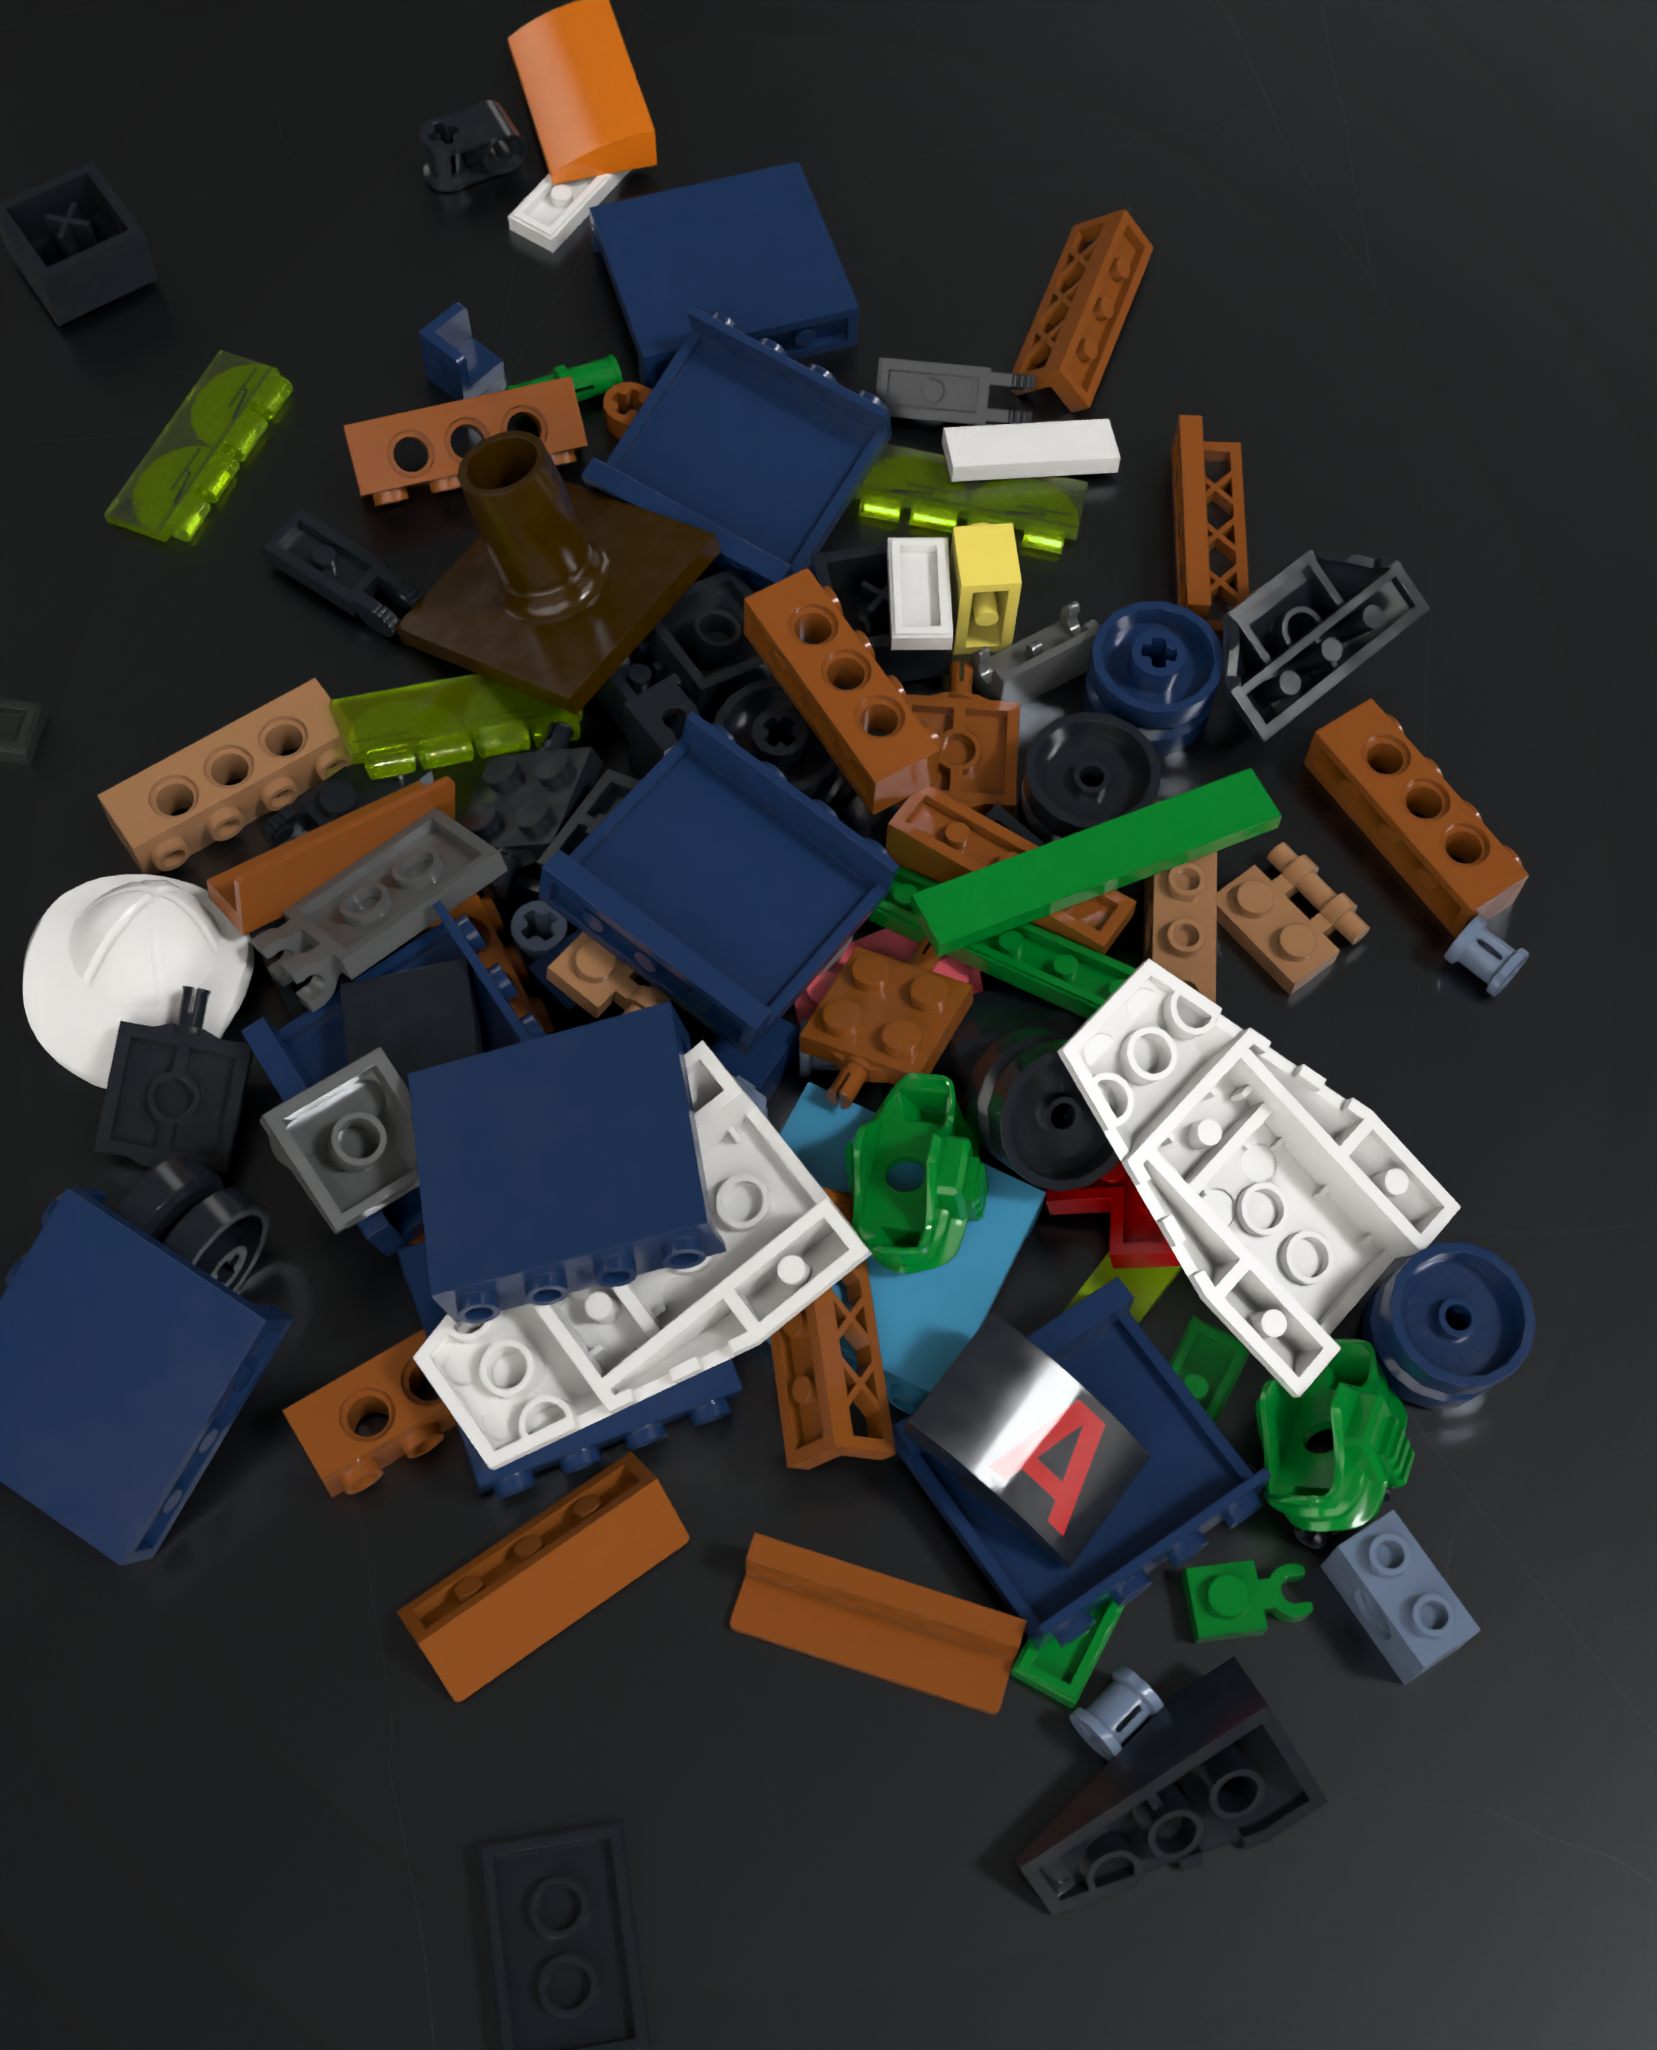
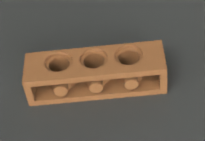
[97,678,359,875]
[1143,801,1217,1004]

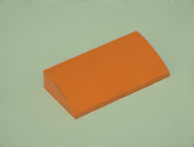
[508,0,657,184]

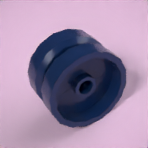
[1082,601,1224,756]
[1360,1242,1536,1409]

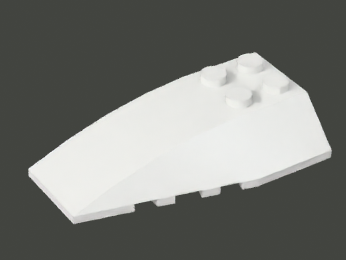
[1057,959,1461,1398]
[413,1040,871,1470]

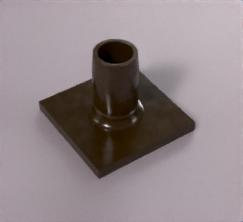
[395,430,721,715]

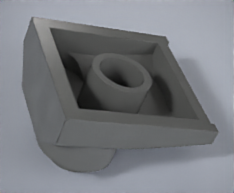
[259,1047,419,1235]

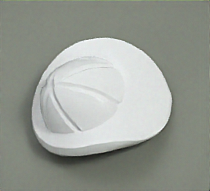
[23,874,254,1089]

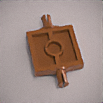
[894,661,1020,817]
[799,936,973,1109]

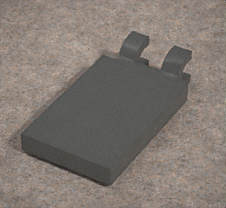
[251,807,508,1013]

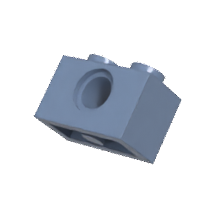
[1320,1509,1481,1685]

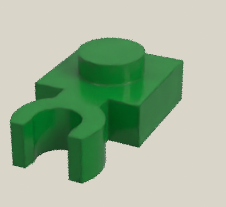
[1182,1560,1313,1644]

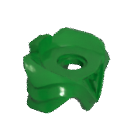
[845,1072,989,1273]
[1256,1339,1415,1532]

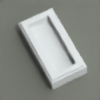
[887,537,953,650]

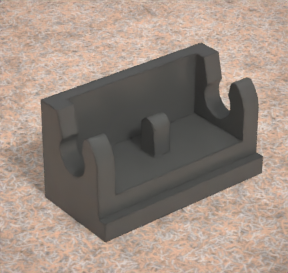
[971,601,1100,706]

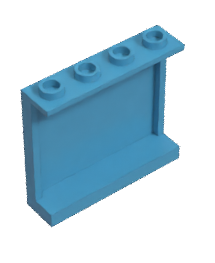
[766,1082,1046,1414]

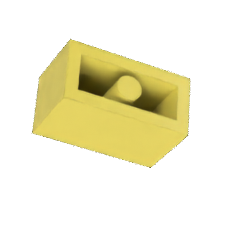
[949,522,1022,655]

